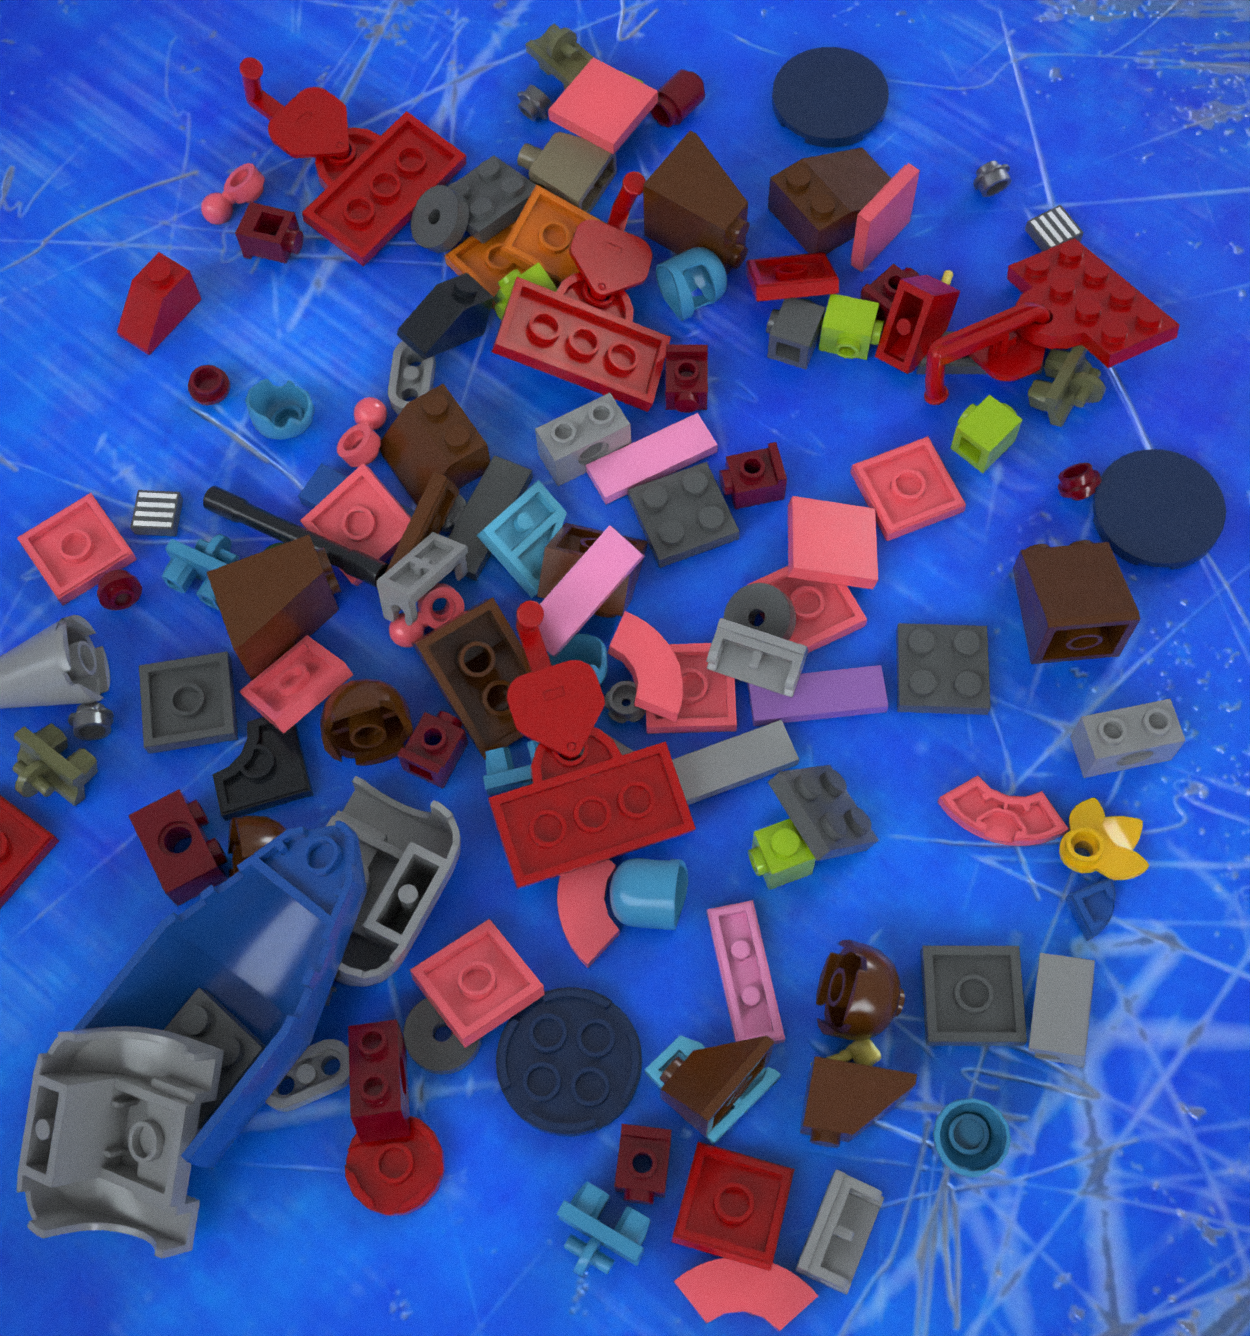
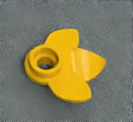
[1059,798,1149,880]

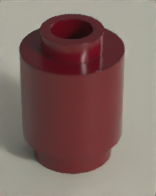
[650,69,705,127]

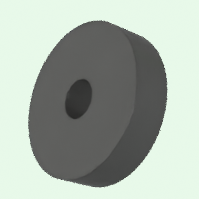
[411,185,469,253]
[723,583,796,640]
[403,998,482,1075]

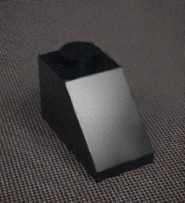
[397,273,494,360]

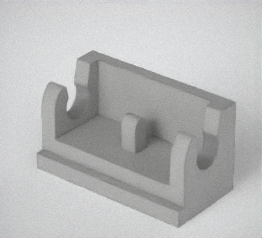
[376,532,468,626]
[706,618,809,698]
[1029,953,1095,1068]
[794,1169,884,1295]

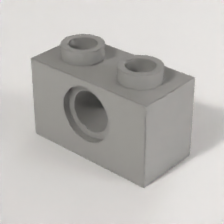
[535,393,631,486]
[1070,698,1186,778]

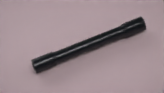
[203,486,389,588]

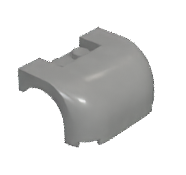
[326,776,461,987]
[17,1026,224,1259]

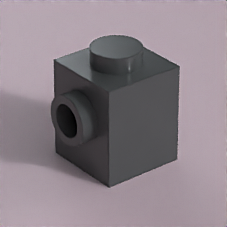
[766,298,825,370]

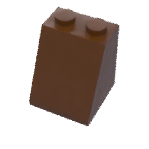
[643,130,750,275]
[207,535,341,681]
[1013,540,1140,664]

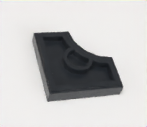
[212,717,313,821]

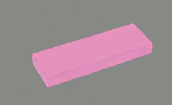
[586,413,718,504]
[538,525,645,657]
[707,900,785,1044]

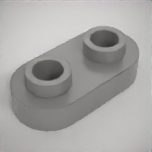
[388,341,436,414]
[265,1039,350,1111]

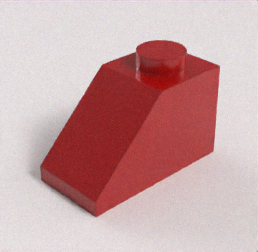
[117,252,202,355]
[874,275,960,374]

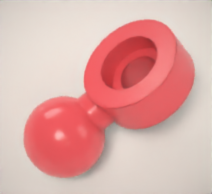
[201,163,265,225]
[337,397,387,467]
[389,583,465,648]

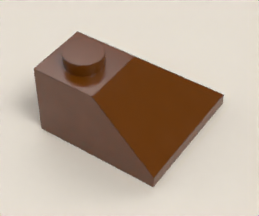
[659,1035,775,1137]
[800,1056,917,1148]

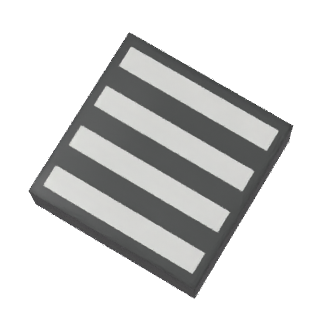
[1025,205,1083,252]
[130,490,183,536]

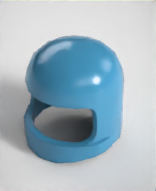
[656,247,727,321]
[610,858,688,930]
[933,1098,1011,1177]

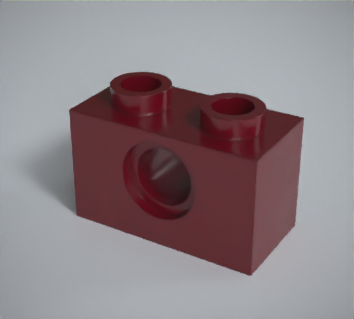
[128,789,228,906]
[348,1019,411,1143]

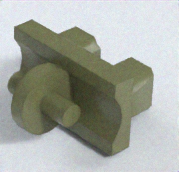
[526,24,593,89]
[1028,345,1106,427]
[12,723,98,806]

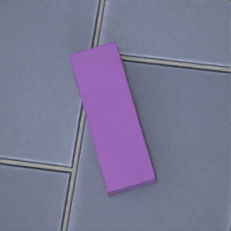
[748,665,888,726]

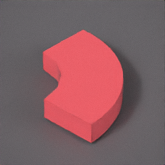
[607,611,683,722]
[937,775,1069,846]
[557,859,620,968]
[674,1258,818,1331]

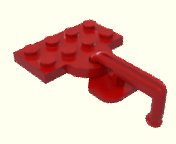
[239,57,466,267]
[492,171,671,412]
[924,238,1180,405]
[488,600,696,889]

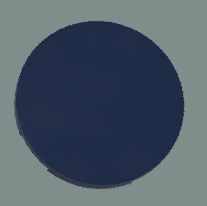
[772,47,889,147]
[1093,449,1226,570]
[496,987,642,1137]

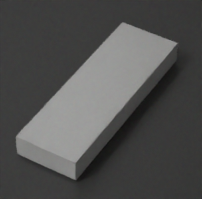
[672,720,799,805]

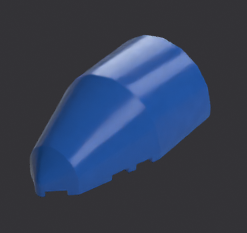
[73,821,367,1169]

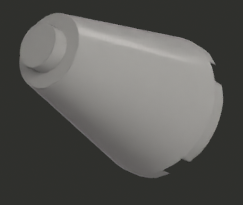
[0,615,110,709]

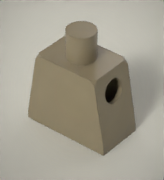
[517,132,617,213]

